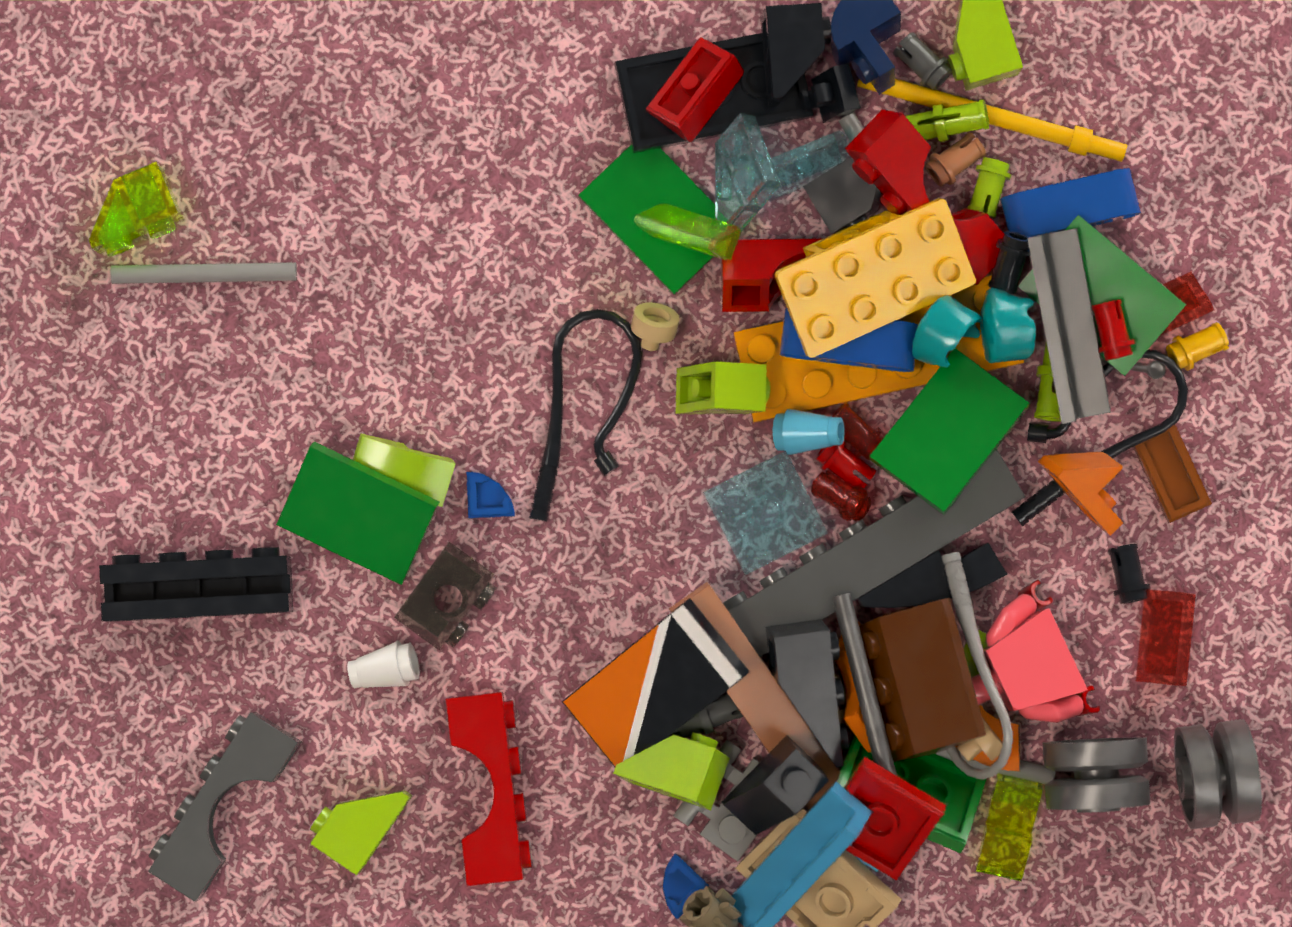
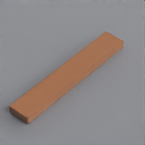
[669,582,839,810]

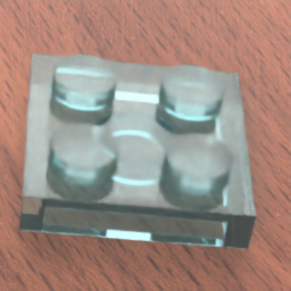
[703,451,828,575]

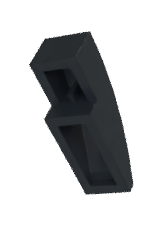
[856,543,1008,608]

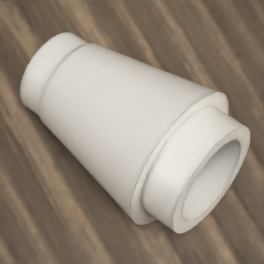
[347,641,420,689]

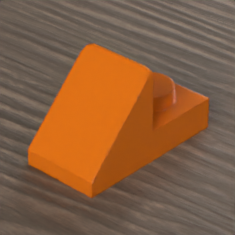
[1038,452,1123,536]

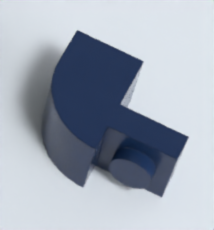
[831,0,901,95]

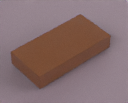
[1133,424,1212,523]

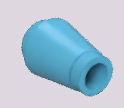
[773,409,845,455]

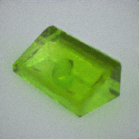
[633,203,741,261]

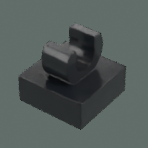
[799,64,861,123]

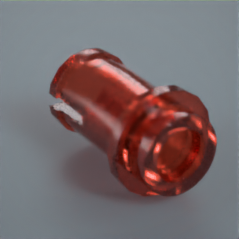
[831,402,884,460]
[811,470,871,521]

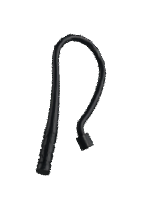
[529,309,643,522]
[1012,349,1188,526]

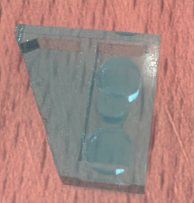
[715,113,781,240]

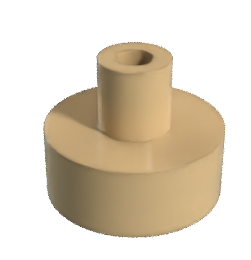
[631,302,680,351]
[957,718,1003,762]

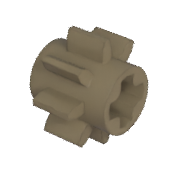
[680,886,741,927]

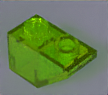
[89,161,184,257]

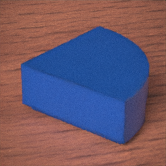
[466,472,515,519]
[663,853,709,920]

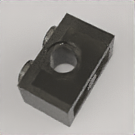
[394,542,497,651]

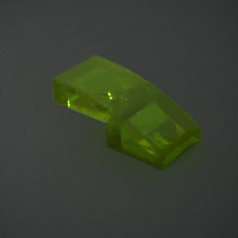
[976,773,1043,882]

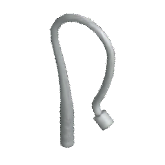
[942,552,1013,780]

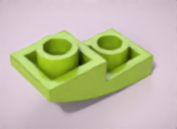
[353,433,456,507]

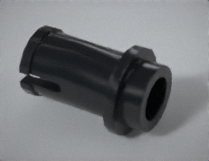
[988,231,1030,294]
[1108,544,1150,604]

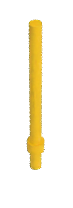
[857,78,1127,162]

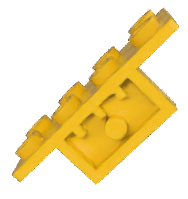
[775,198,976,358]

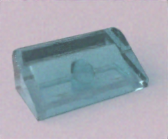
[756,130,850,202]

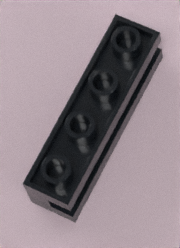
[99,547,294,622]

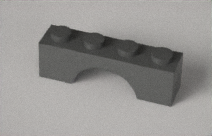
[148,712,302,902]

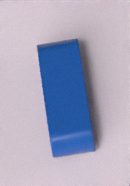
[1000,168,1141,237]
[780,308,919,372]

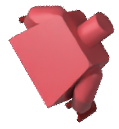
[971,580,1100,723]

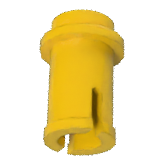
[1166,322,1229,371]

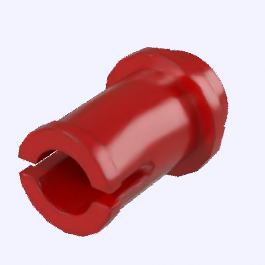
[1091,299,1135,361]
[815,441,877,494]

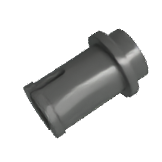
[893,32,952,90]

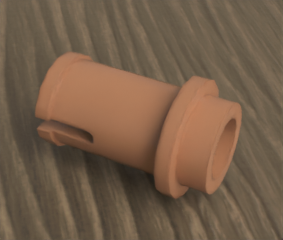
[925,132,986,187]

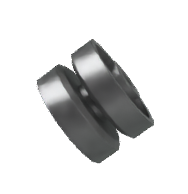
[1174,719,1262,829]
[1043,737,1150,813]

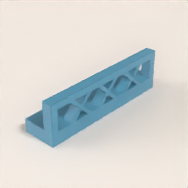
[731,781,872,927]

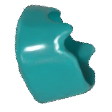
[980,288,1036,364]
[912,295,982,368]

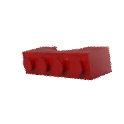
[844,109,1004,285]
[721,239,821,312]
[446,692,532,886]

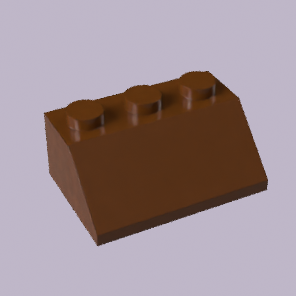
[859,598,986,762]

